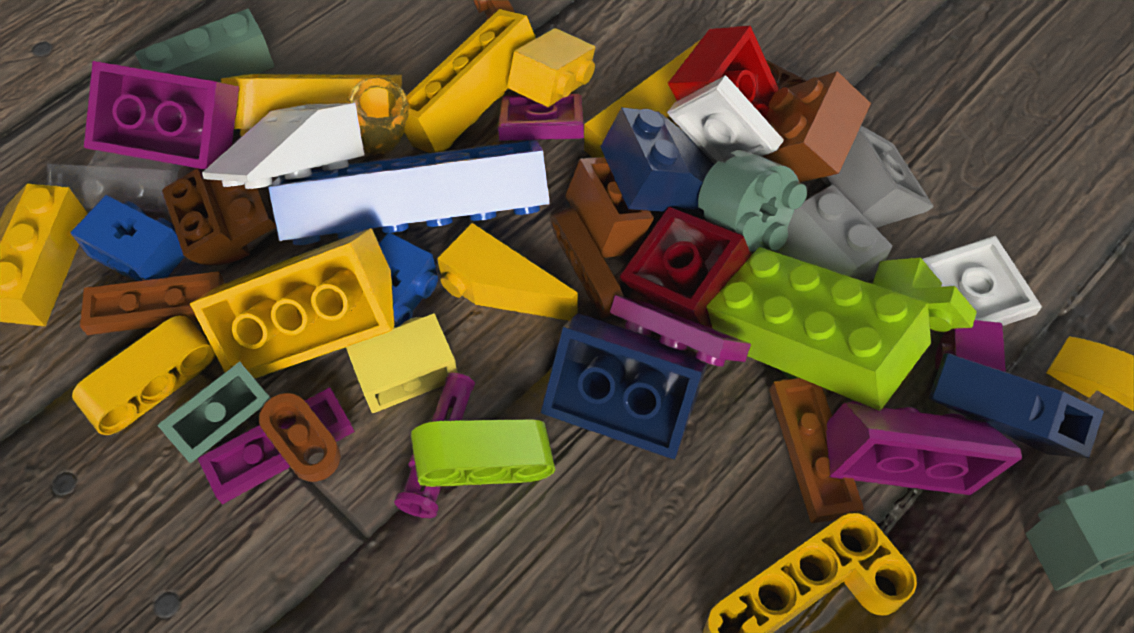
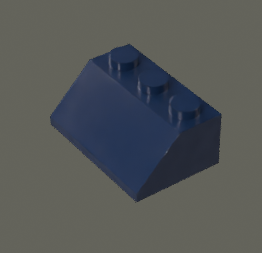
[541,313,708,460]

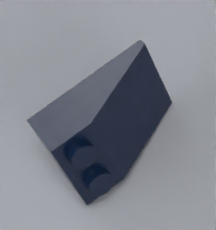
[600,107,715,214]

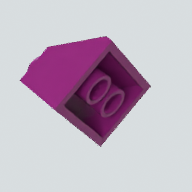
[826,401,1022,495]

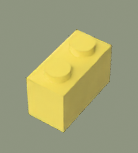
[346,313,458,414]

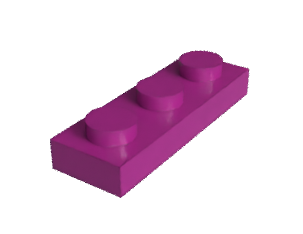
[610,295,751,367]
[197,388,355,505]

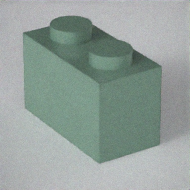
[157,362,271,463]

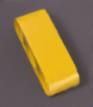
[72,315,215,435]

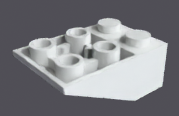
[202,103,364,189]

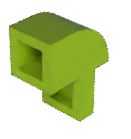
[873,257,977,332]

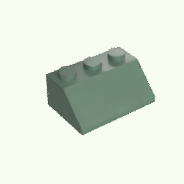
[135,8,275,83]

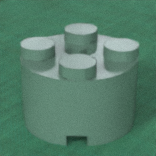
[698,150,807,252]

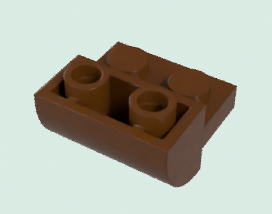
[161,168,276,265]

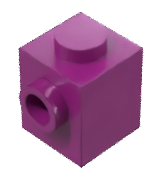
[935,320,1006,372]

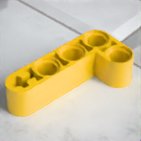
[703,513,917,633]

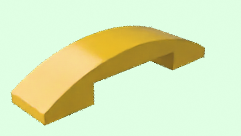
[1046,336,1134,411]

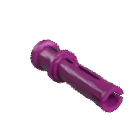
[394,373,475,518]

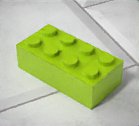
[706,247,931,411]

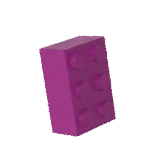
[84,61,239,169]

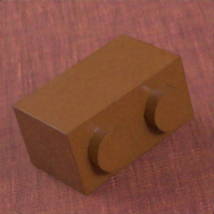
[565,157,654,258]

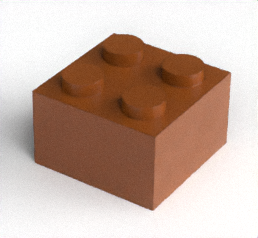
[762,71,871,183]

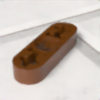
[550,207,624,319]

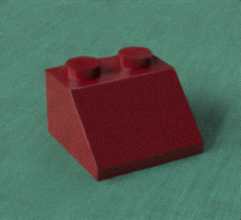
[620,207,751,328]

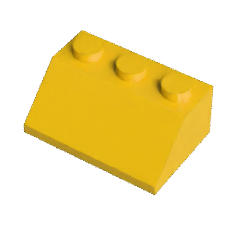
[0,183,88,327]

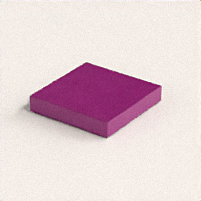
[499,94,584,141]

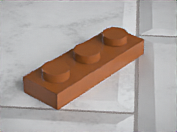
[80,271,224,335]
[769,378,864,524]

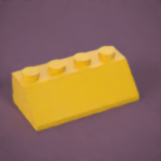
[221,74,402,137]
[190,228,395,379]

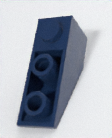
[928,353,1104,458]

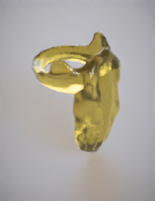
[347,77,409,155]

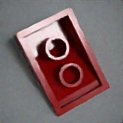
[668,25,779,118]

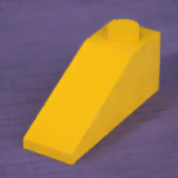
[437,223,578,321]

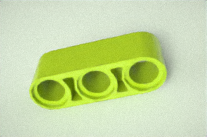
[411,420,556,487]

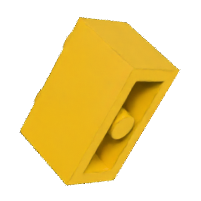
[507,28,596,107]

